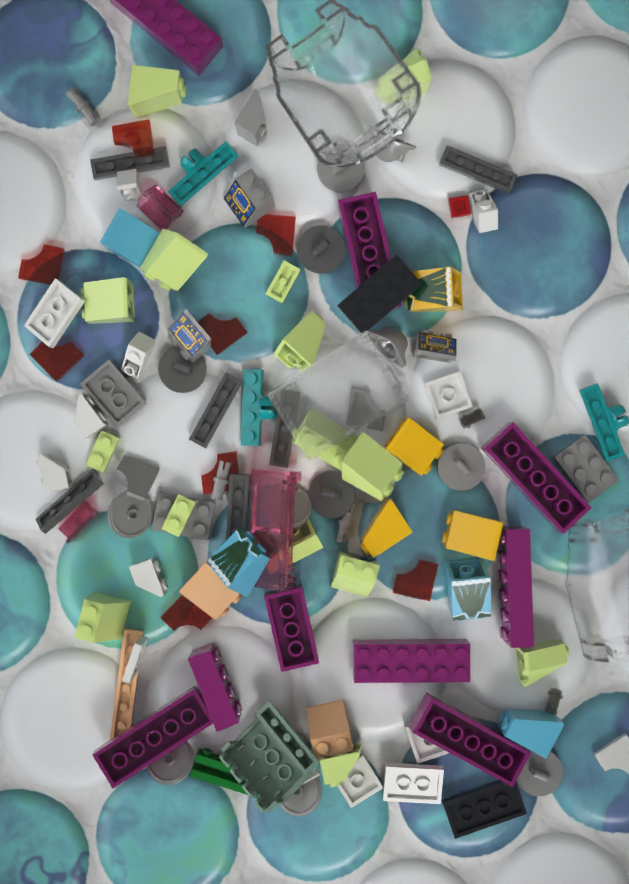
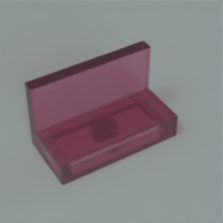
[136,184,184,230]
[58,501,100,543]

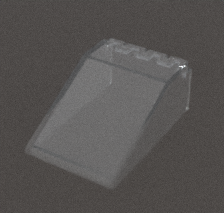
[267,330,410,461]

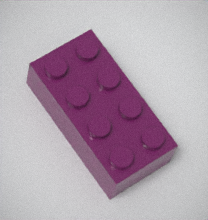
[264,584,319,672]
[188,642,243,732]

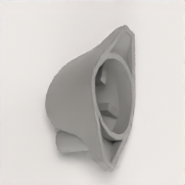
[369,126,417,162]
[367,326,408,368]

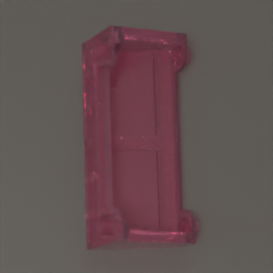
[249,469,302,591]

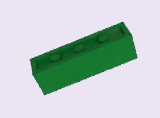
[190,748,258,798]

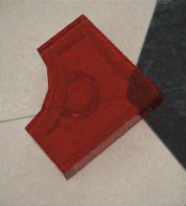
[112,119,155,158]
[256,214,296,256]
[18,244,65,285]
[198,313,248,356]
[29,341,85,382]
[201,451,240,494]
[392,559,439,601]
[160,595,212,631]

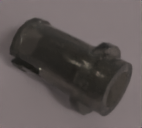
[459,408,485,429]
[545,688,563,715]

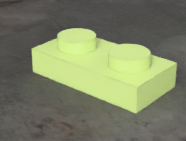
[266,260,301,304]
[86,430,120,473]
[161,494,196,537]

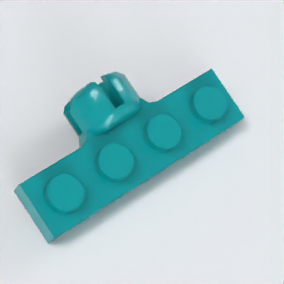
[168,141,239,207]
[241,369,278,446]
[579,383,629,461]

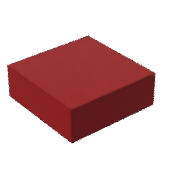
[448,195,471,219]

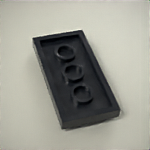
[337,254,422,336]
[442,780,527,839]

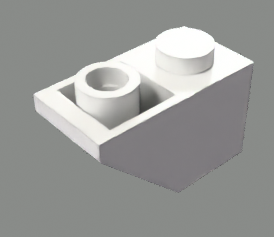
[117,169,143,201]
[468,190,498,233]
[121,332,156,379]
[74,394,108,439]
[36,454,73,493]
[129,557,168,597]

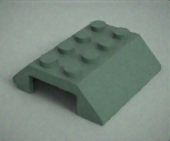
[219,701,320,814]

